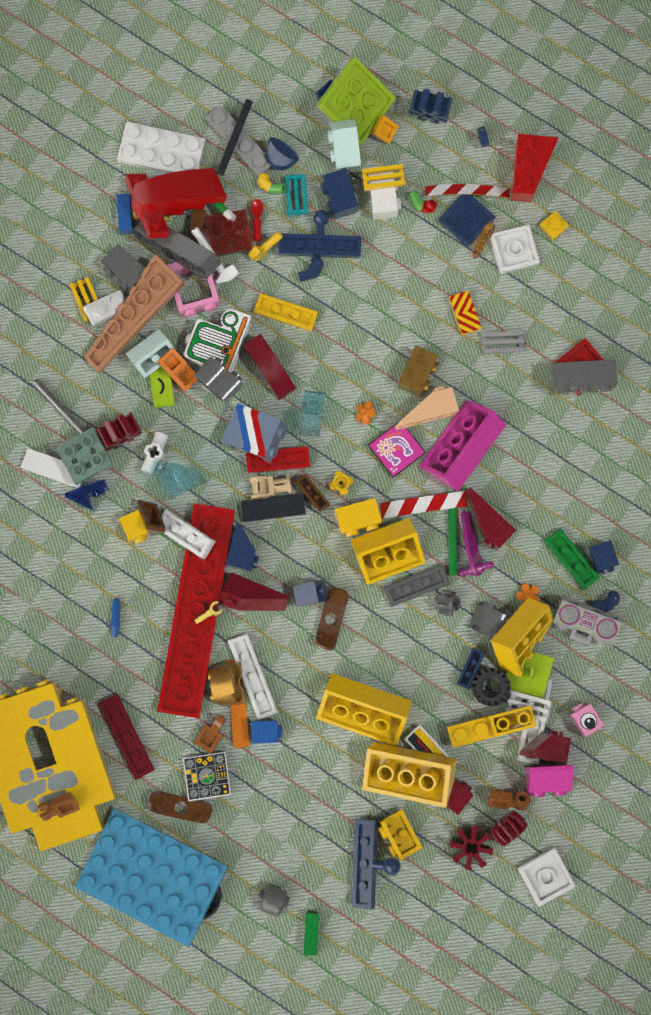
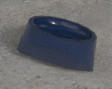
[266,137,299,171]

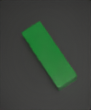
[303,912,319,956]

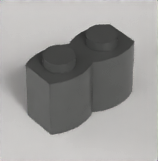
[194,356,243,405]

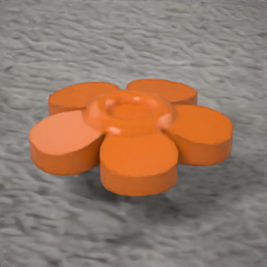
[355,401,376,425]
[516,583,540,604]

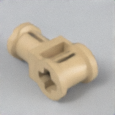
[249,475,291,500]

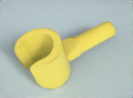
[194,601,223,624]

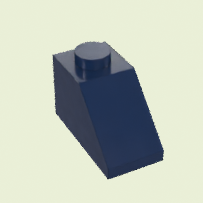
[226,524,259,573]

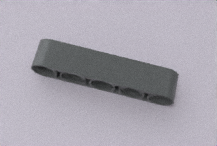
[132,221,221,279]

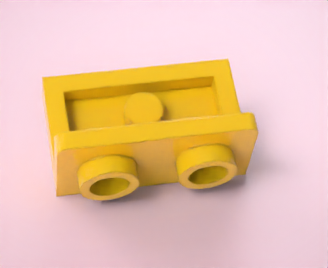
[378,809,423,861]

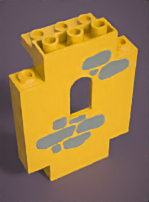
[0,679,116,852]

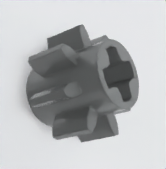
[434,590,461,616]

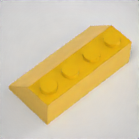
[316,673,412,746]
[362,742,457,808]

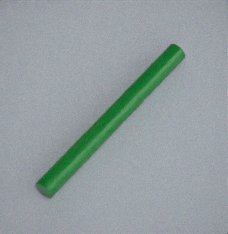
[448,491,457,576]

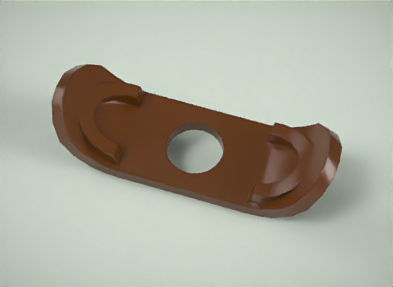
[315,588,349,650]
[148,791,212,824]

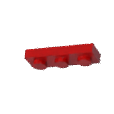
[246,446,310,474]

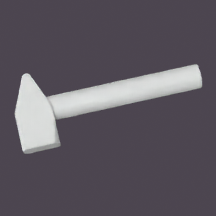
[191,227,239,284]

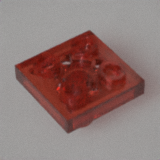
[206,209,253,256]

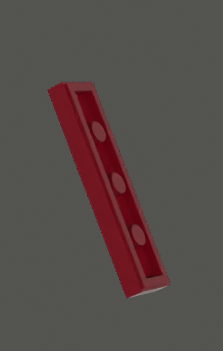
[98,694,155,780]

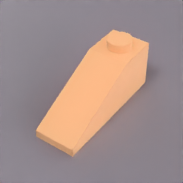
[395,386,459,430]

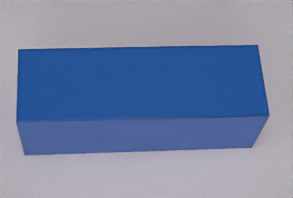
[116,193,133,235]

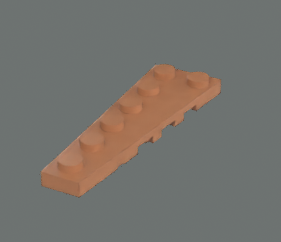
[84,254,185,373]

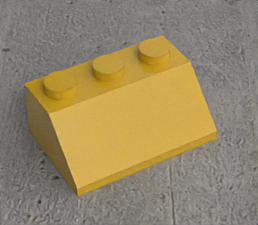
[350,518,425,585]

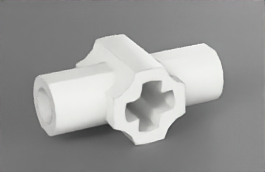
[141,431,168,475]

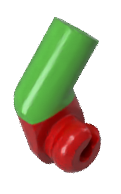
[408,190,437,214]

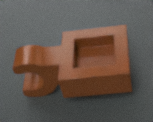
[194,714,227,754]
[38,791,80,821]

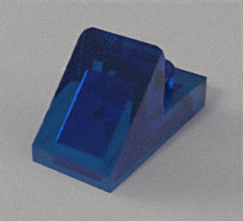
[64,479,110,512]

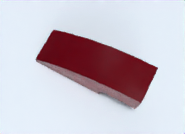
[244,334,296,401]

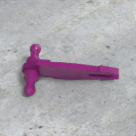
[459,510,494,577]

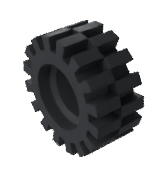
[472,667,511,706]

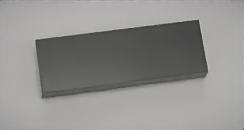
[383,565,450,607]

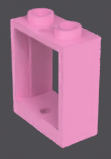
[167,262,220,317]

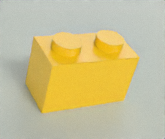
[335,498,382,538]

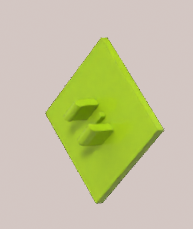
[506,652,555,699]

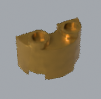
[208,662,245,707]

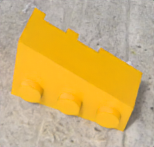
[491,598,553,677]

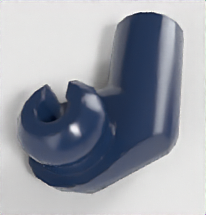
[298,256,324,282]
[590,590,620,612]

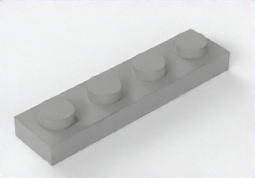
[205,105,272,178]

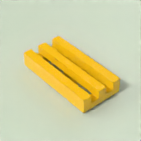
[362,164,406,191]
[69,277,98,323]

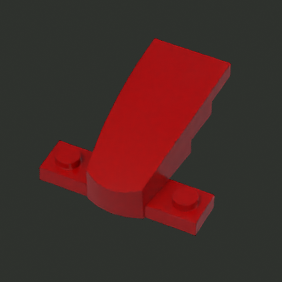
[125,168,227,239]

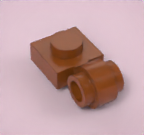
[487,789,531,811]

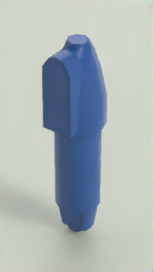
[110,597,121,638]

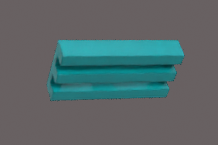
[285,174,308,217]

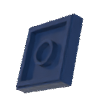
[438,194,496,248]

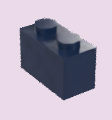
[320,168,359,219]

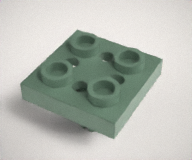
[56,427,113,485]

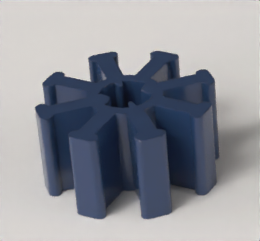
[409,89,452,124]

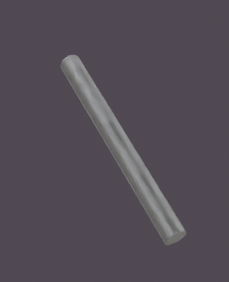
[32,379,87,434]

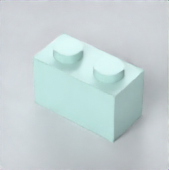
[327,119,361,169]
[126,329,174,378]

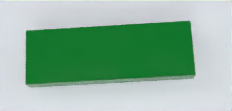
[543,528,600,590]

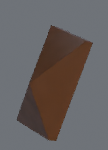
[137,499,166,536]

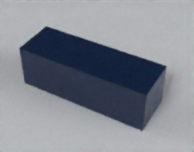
[457,648,485,690]

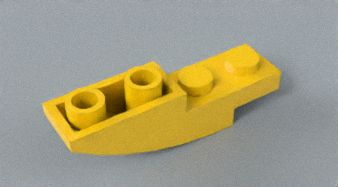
[447,705,537,748]

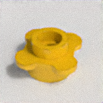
[329,471,354,495]

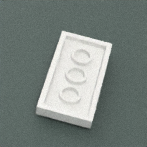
[117,122,206,173]

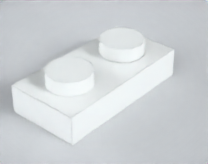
[83,290,126,326]

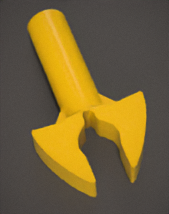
[248,231,283,262]

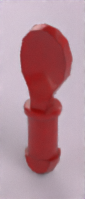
[250,199,263,242]

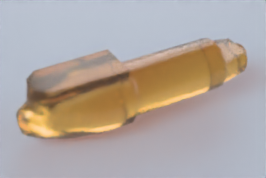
[472,222,495,259]

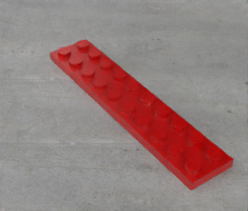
[157,503,235,719]

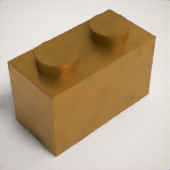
[397,345,439,396]

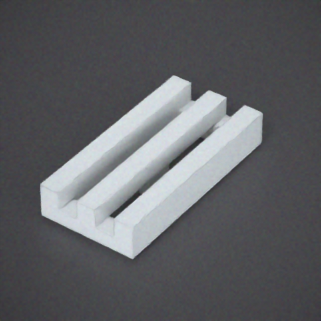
[505,690,553,723]

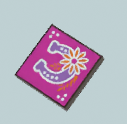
[368,420,426,478]

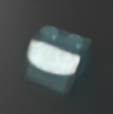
[154,462,206,500]

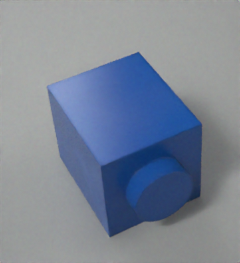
[252,721,283,743]

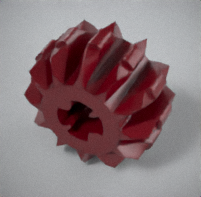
[490,810,528,846]

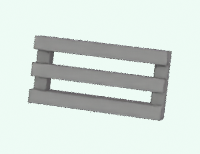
[481,331,524,354]

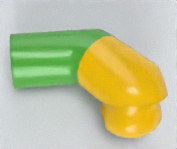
[257,173,286,194]

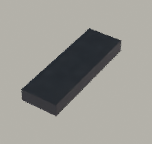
[241,494,306,523]

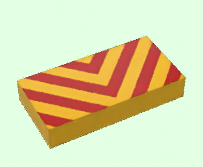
[448,290,482,336]

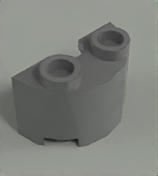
[468,601,513,638]

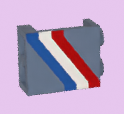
[221,403,287,463]

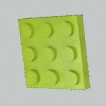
[316,56,396,146]

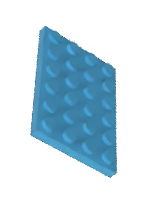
[75,808,229,947]

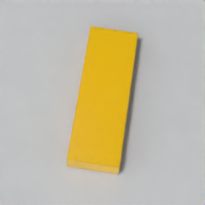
[253,293,318,332]

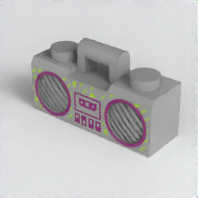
[553,595,623,646]

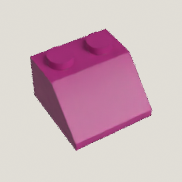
[524,764,574,797]

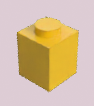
[119,510,150,545]

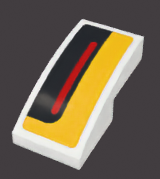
[404,725,449,757]

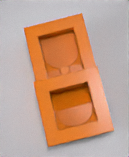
[157,347,197,392]

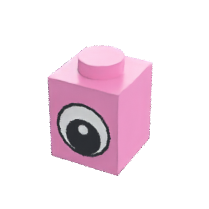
[569,702,604,737]

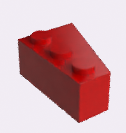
[510,134,559,203]

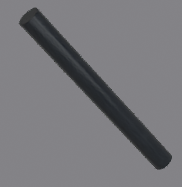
[216,99,253,176]

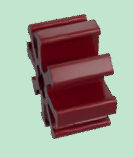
[96,412,142,451]
[448,825,493,871]

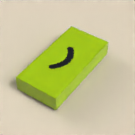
[150,367,175,409]

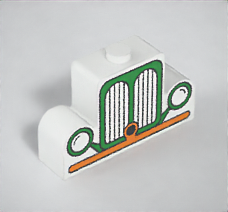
[184,309,252,392]

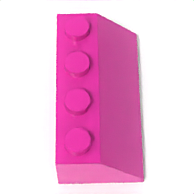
[419,400,506,491]

